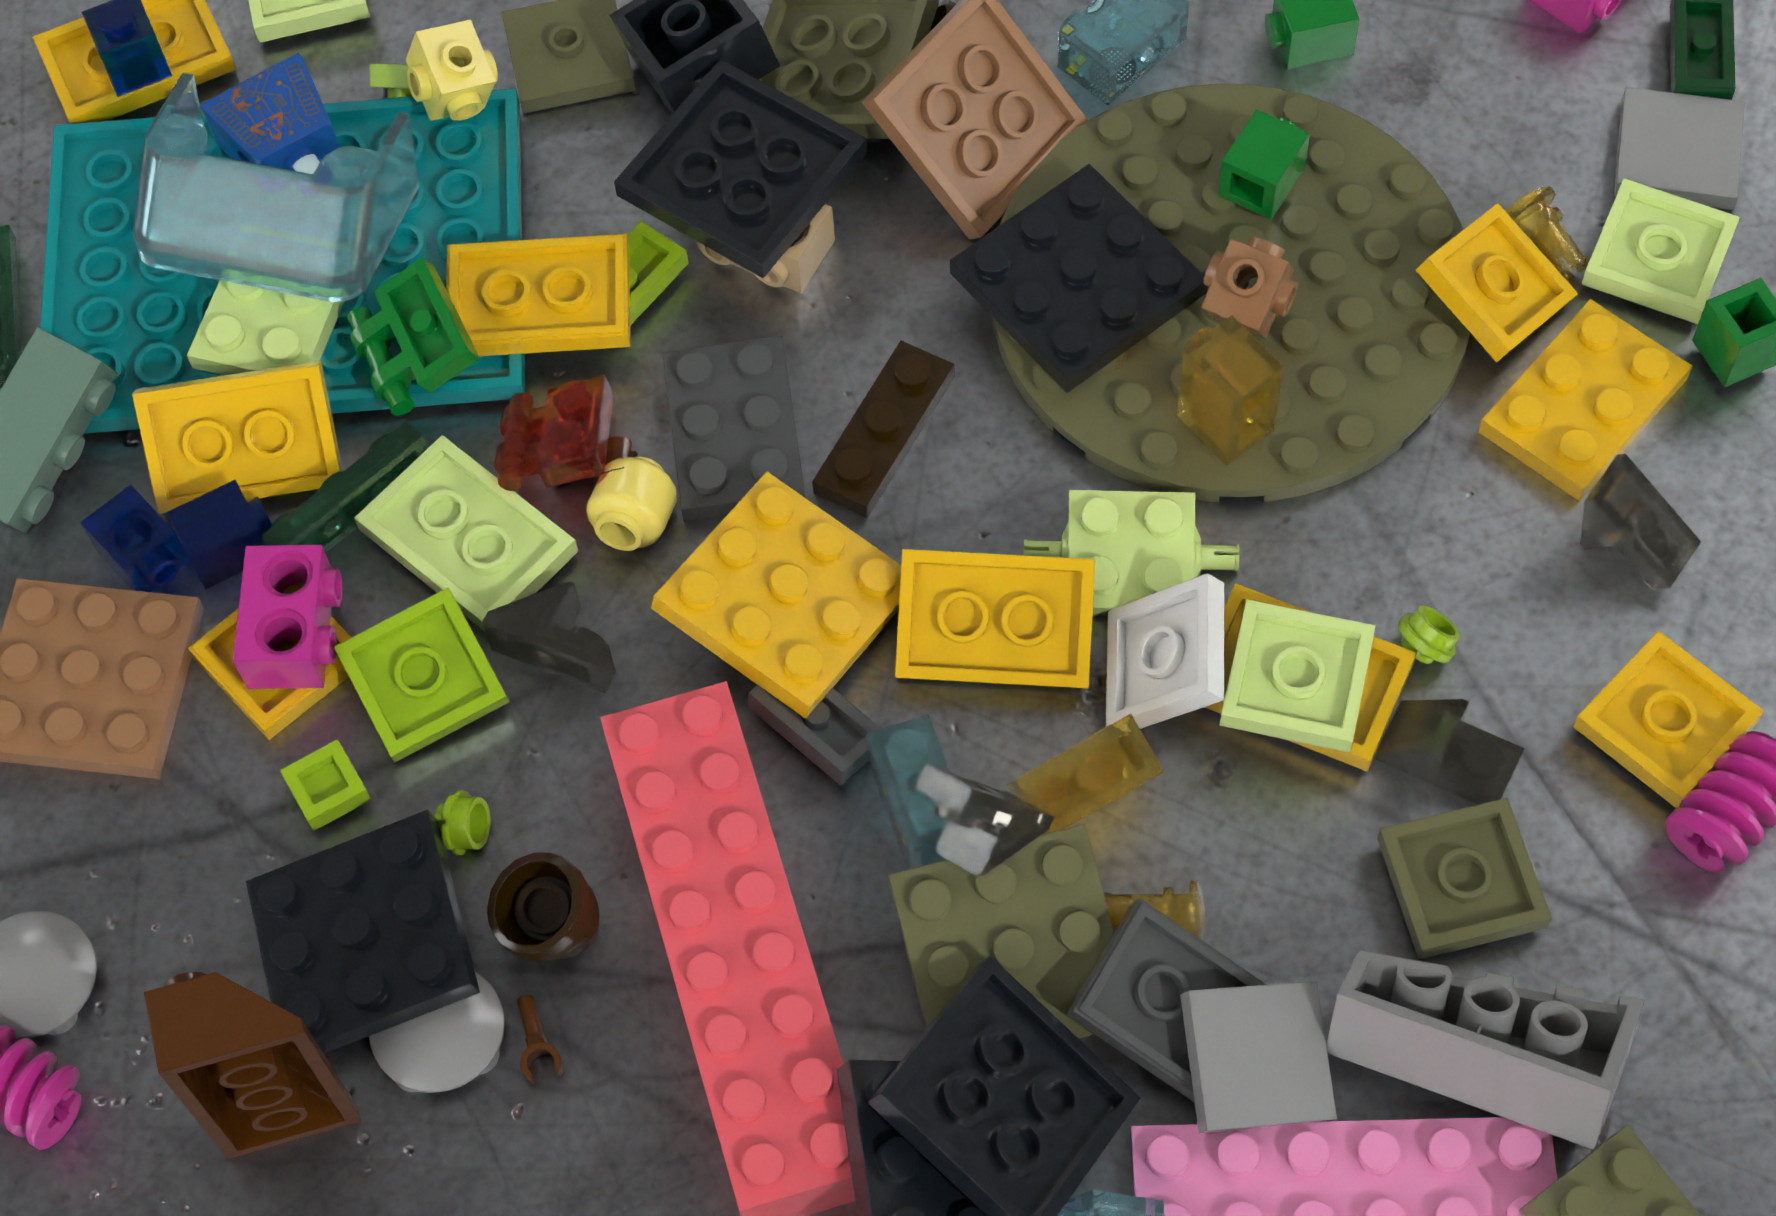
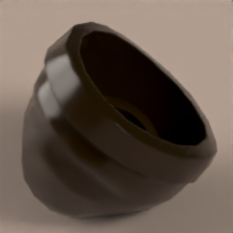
[487,852,600,961]

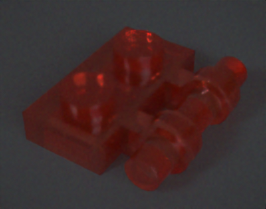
[494,375,614,491]

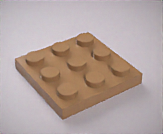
[862,0,1088,240]
[0,578,205,779]

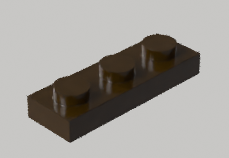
[812,340,955,518]

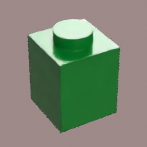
[1265,0,1360,69]
[1218,109,1310,220]
[1692,278,1776,387]

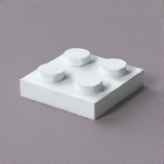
[1106,573,1224,735]

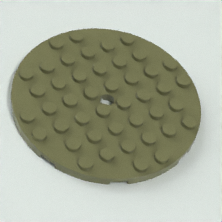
[992,84,1471,502]

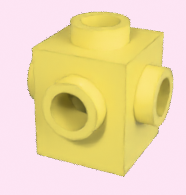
[406,19,498,121]

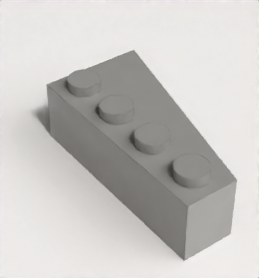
[1326,950,1645,1150]

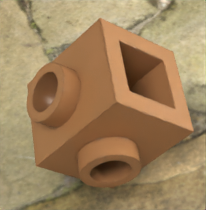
[1201,236,1298,339]

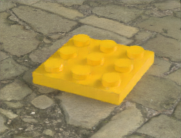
[651,471,901,719]

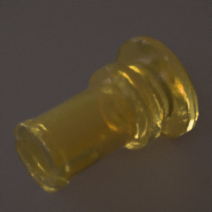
[1506,186,1589,280]
[1104,880,1205,940]

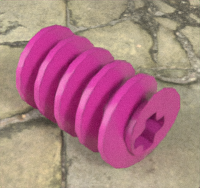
[1665,731,1776,873]
[0,1024,82,1150]

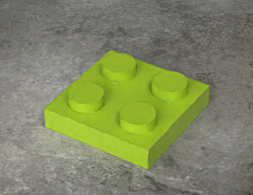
[334,587,510,762]

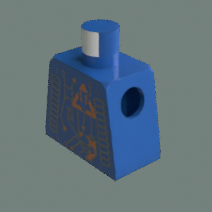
[200,52,341,197]

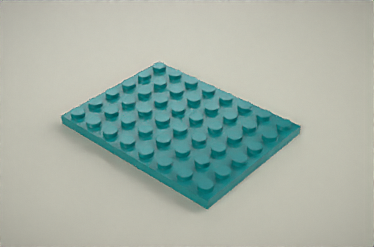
[40,88,525,434]

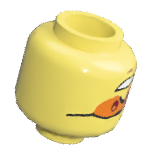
[586,457,677,551]

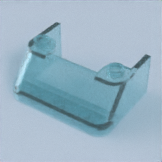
[133,73,419,302]

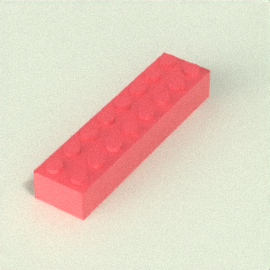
[600,681,855,1216]

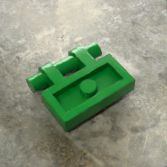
[347,257,480,416]

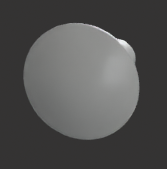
[0,911,97,1039]
[369,972,504,1093]

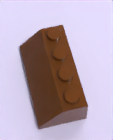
[144,972,361,1159]

